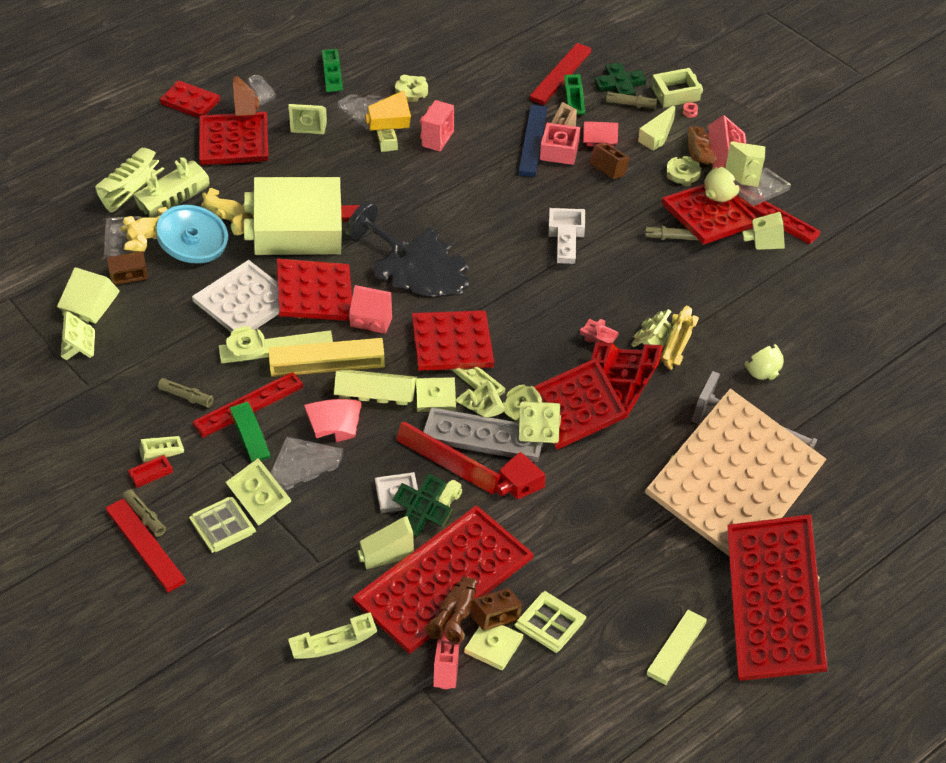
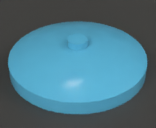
[156,205,228,263]

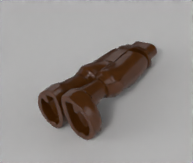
[425,577,477,644]

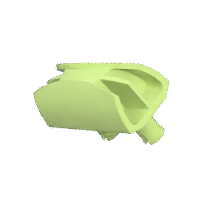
[95,148,164,212]
[133,158,210,218]

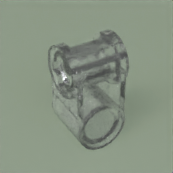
[249,75,275,106]

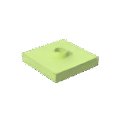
[416,377,456,412]
[465,625,523,671]

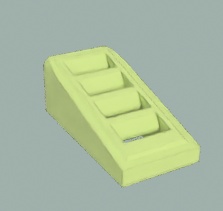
[376,129,398,152]
[139,436,184,463]

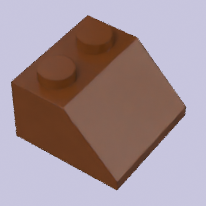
[233,76,260,116]

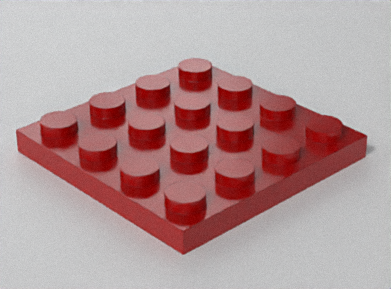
[200,112,269,165]
[661,184,757,245]
[276,259,352,321]
[412,311,494,371]
[534,358,628,450]

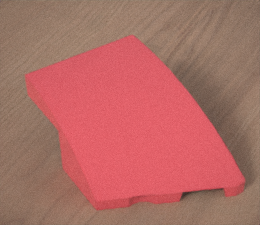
[304,399,362,442]

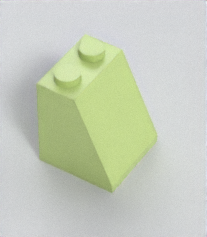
[57,267,119,324]

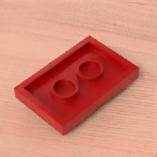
[160,80,220,118]

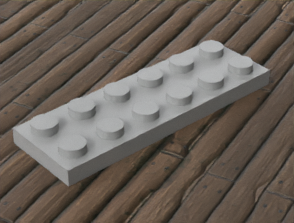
[424,407,543,462]

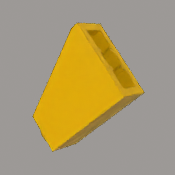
[365,91,411,130]

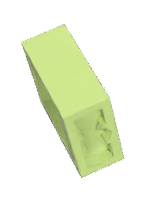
[652,68,703,108]

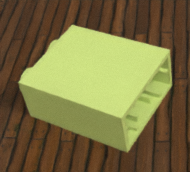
[244,177,342,255]

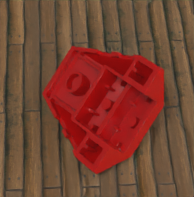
[591,342,663,415]

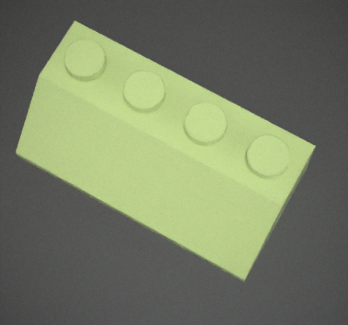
[334,369,417,405]

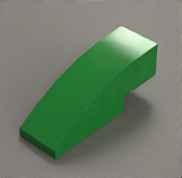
[563,74,585,115]
[230,402,271,463]

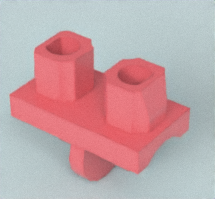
[580,319,619,343]

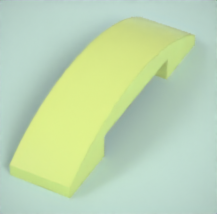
[288,612,377,659]

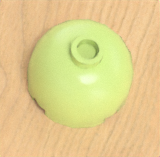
[704,167,739,202]
[744,344,784,380]

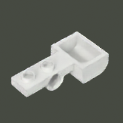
[549,208,585,264]

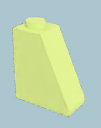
[357,517,414,570]

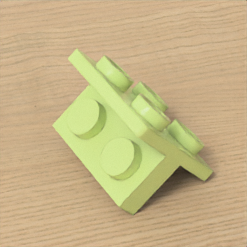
[631,309,673,347]
[61,312,95,360]
[519,401,561,443]

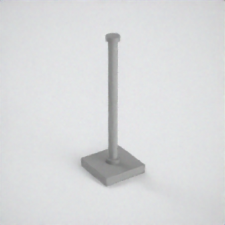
[691,371,817,449]

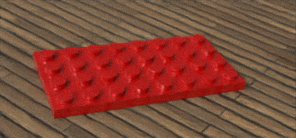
[353,505,533,654]
[727,514,828,681]

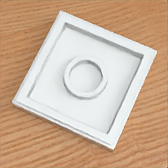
[375,472,418,513]

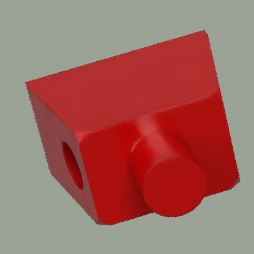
[495,452,546,499]

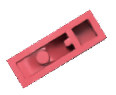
[434,633,460,689]

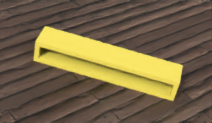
[269,338,385,377]

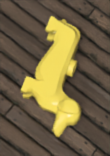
[201,188,254,236]
[120,207,167,253]
[660,306,699,370]

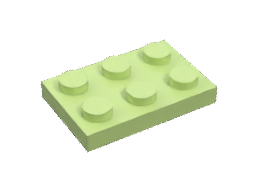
[226,459,291,525]

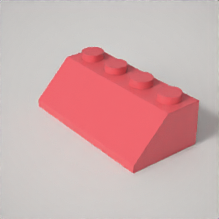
[708,115,746,170]

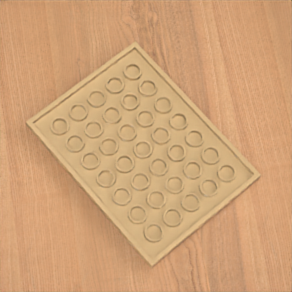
[645,389,826,556]

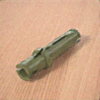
[606,92,657,109]
[645,226,698,241]
[158,378,214,408]
[123,489,166,537]

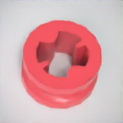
[683,103,698,118]

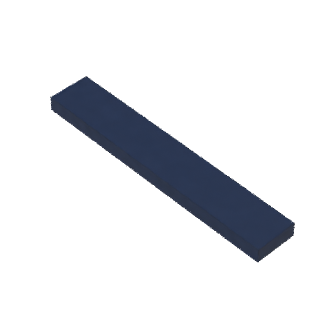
[519,105,547,177]

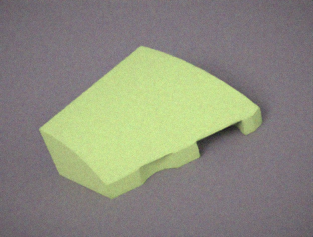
[456,380,506,417]

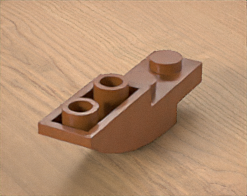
[688,126,717,165]

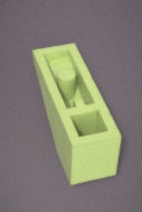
[638,106,675,151]

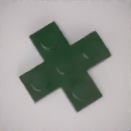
[595,62,646,96]
[392,473,454,537]

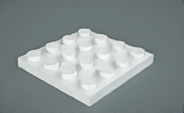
[192,260,279,332]

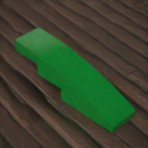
[322,49,343,92]

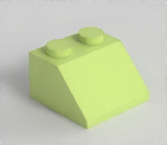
[289,104,327,134]
[725,142,765,187]

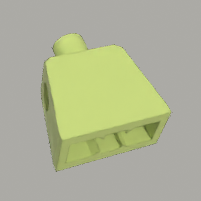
[743,212,785,250]

